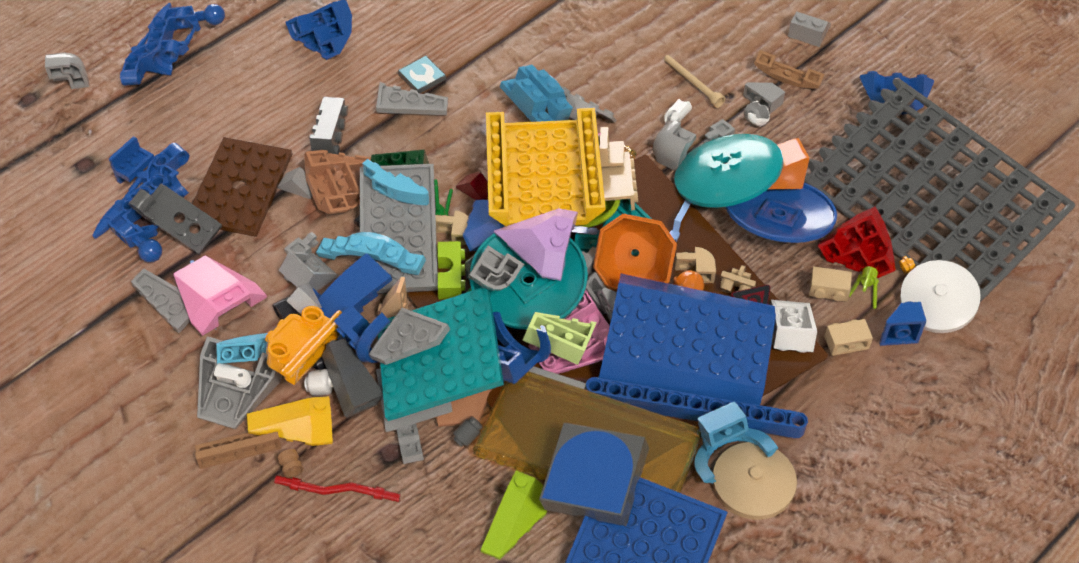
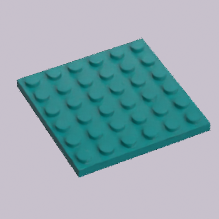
[378,287,504,421]

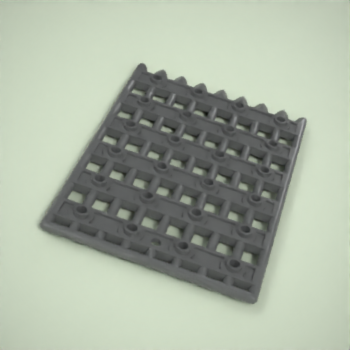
[804,78,1075,302]

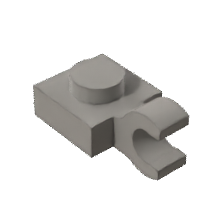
[704,119,735,143]
[284,232,319,255]

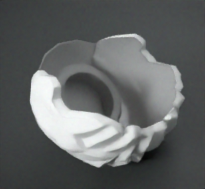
[744,101,770,127]

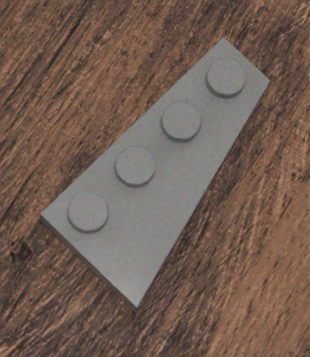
[376,82,448,115]
[131,269,190,334]

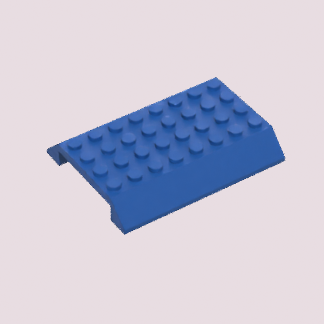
[599,274,776,405]

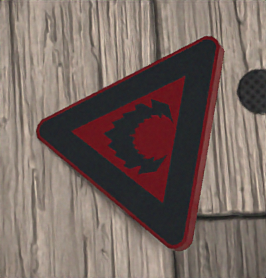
[731,285,771,304]

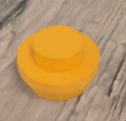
[899,256,916,274]

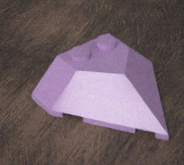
[494,209,578,281]

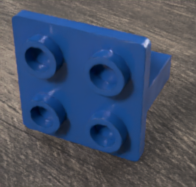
[109,136,154,184]

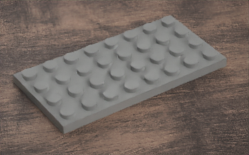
[360,164,438,293]

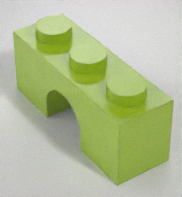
[438,241,465,300]

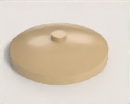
[713,442,797,520]

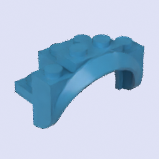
[500,64,573,122]

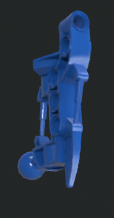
[120,3,225,86]
[92,143,190,263]

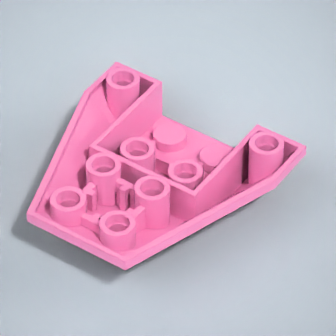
[173,255,267,336]
[529,291,610,374]

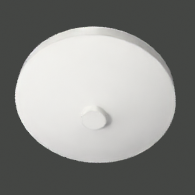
[900,260,980,333]

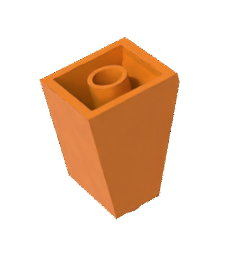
[769,138,810,189]

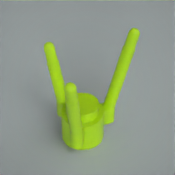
[849,266,879,309]

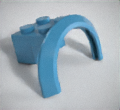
[695,401,778,483]

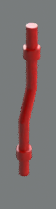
[274,475,401,502]

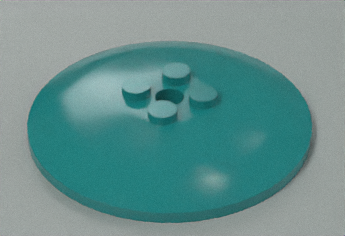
[674,134,784,207]
[470,233,588,330]

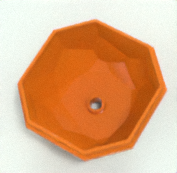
[593,214,677,292]

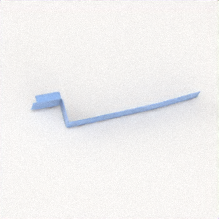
[670,200,691,242]

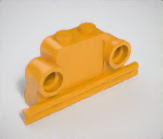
[265,306,342,385]

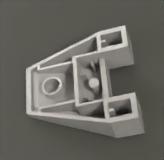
[197,336,283,429]

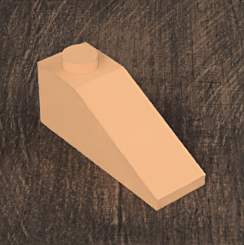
[378,277,408,318]

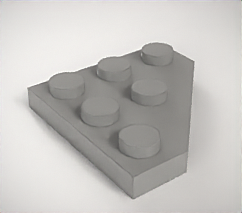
[369,308,450,365]

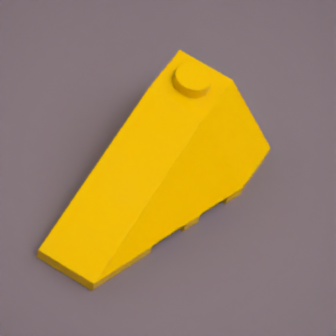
[247,396,333,446]

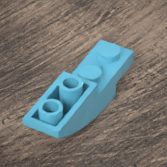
[362,159,429,205]
[216,333,268,364]

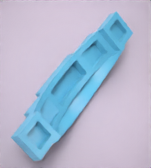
[316,232,426,275]

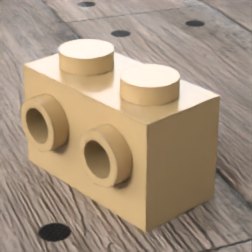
[809,266,852,301]
[824,319,873,356]

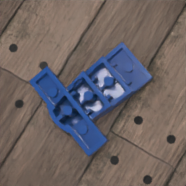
[313,253,392,348]

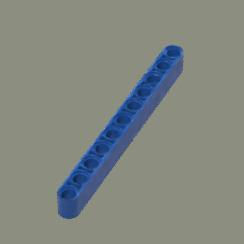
[585,377,808,438]

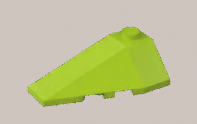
[481,470,548,560]

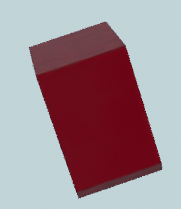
[456,172,488,200]

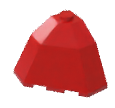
[818,206,896,278]

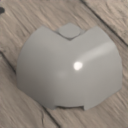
[45,52,89,89]
[652,121,696,171]
[468,245,524,291]

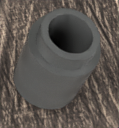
[453,416,483,447]

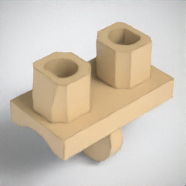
[721,265,756,293]

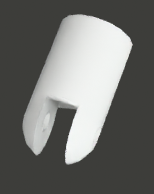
[664,99,692,123]
[214,363,251,388]

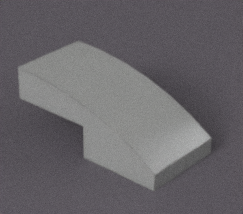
[396,423,424,464]

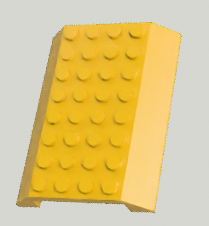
[486,108,606,226]

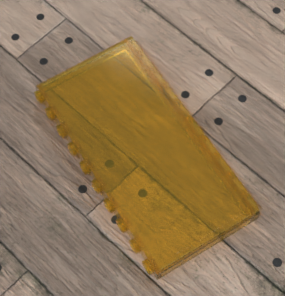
[473,371,701,493]

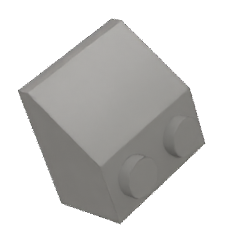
[788,11,831,47]
[279,251,337,291]

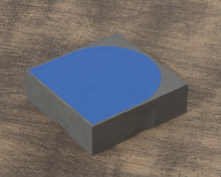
[539,423,649,526]

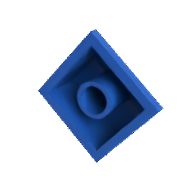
[879,301,926,346]

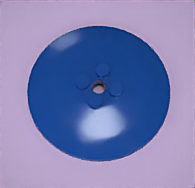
[726,183,837,243]

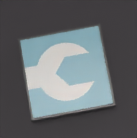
[398,55,446,93]

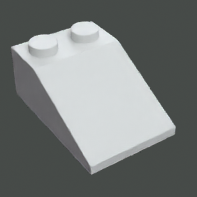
[771,300,817,353]

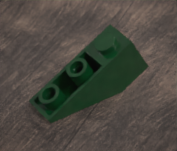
[371,149,429,166]

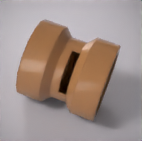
[277,449,304,478]

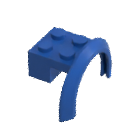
[334,305,391,363]
[493,312,551,384]

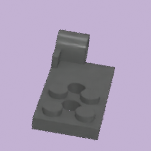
[129,184,222,255]

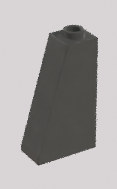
[322,338,383,418]

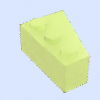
[523,312,597,365]

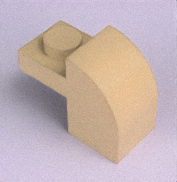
[435,211,468,246]
[675,247,716,283]

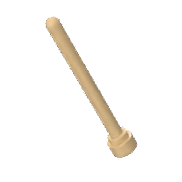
[664,55,726,108]

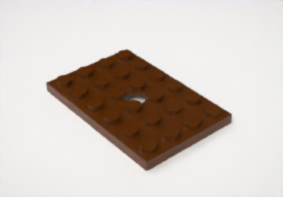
[192,137,293,237]

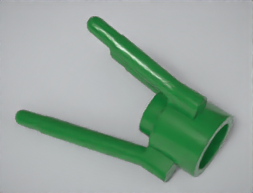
[434,179,453,216]

